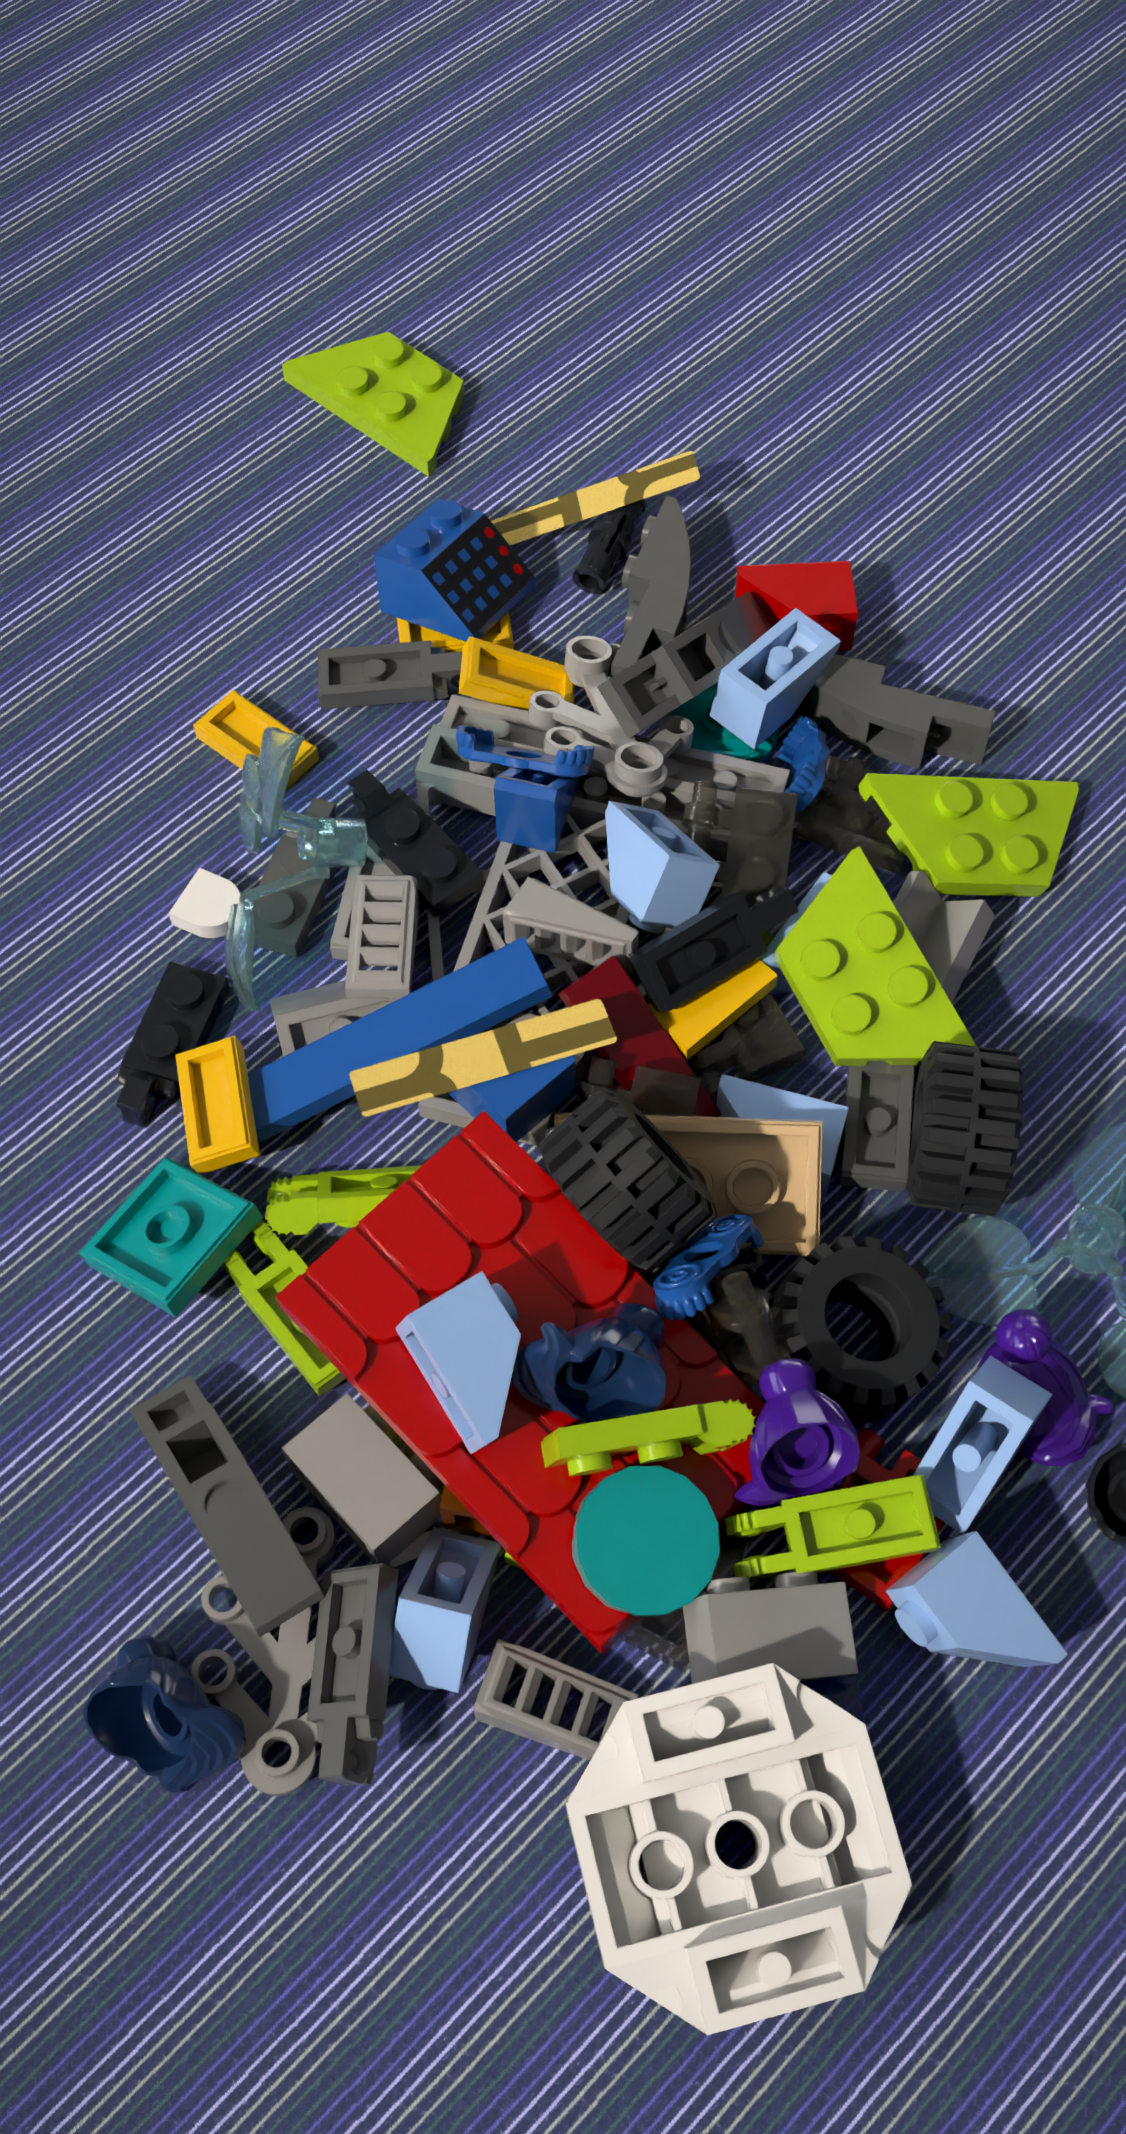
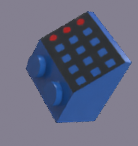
[374,498,535,642]

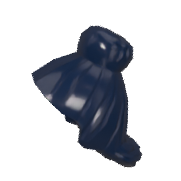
[511,1303,666,1424]
[83,1635,245,1792]

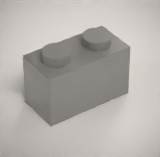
[282,1393,443,1565]
[683,1572,858,1684]

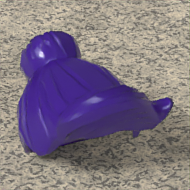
[977,1309,1114,1466]
[735,1359,860,1507]

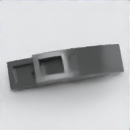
[608,495,691,678]
[597,591,772,738]
[795,654,996,769]
[130,1375,325,1637]

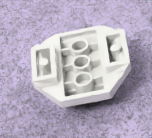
[565,1663,912,2035]

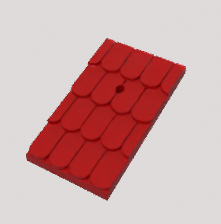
[276,1111,765,1655]

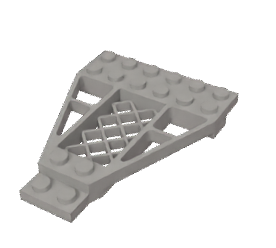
[415,694,790,1147]

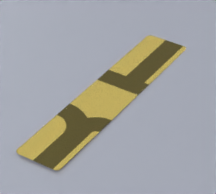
[491,451,700,545]
[349,999,617,1117]

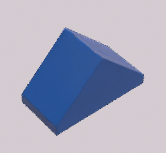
[494,767,580,853]
[448,1055,576,1142]

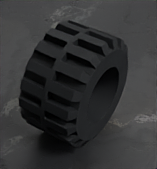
[906,1041,1023,1216]
[539,1087,718,1273]
[760,1236,951,1426]

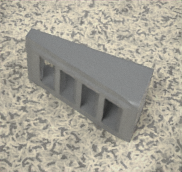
[345,875,420,998]
[503,877,639,974]
[474,1639,638,1761]

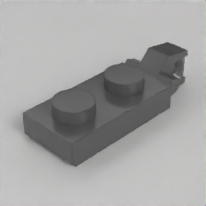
[317,640,462,709]
[238,798,341,958]
[839,1061,914,1192]
[307,1563,399,1786]

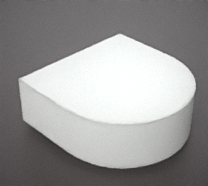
[169,868,244,938]

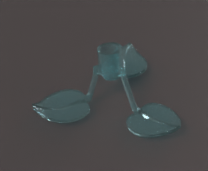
[225,727,367,1012]
[915,1121,1126,1400]

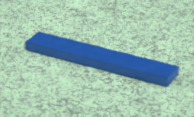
[180,937,553,1143]

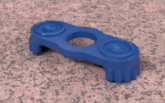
[775,716,829,812]
[456,725,595,778]
[653,1214,764,1321]

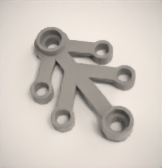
[528,636,694,797]
[191,1507,337,1796]

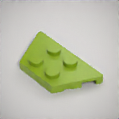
[282,332,465,477]
[858,773,1079,897]
[774,846,976,1066]

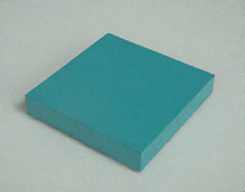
[79,1156,263,1318]

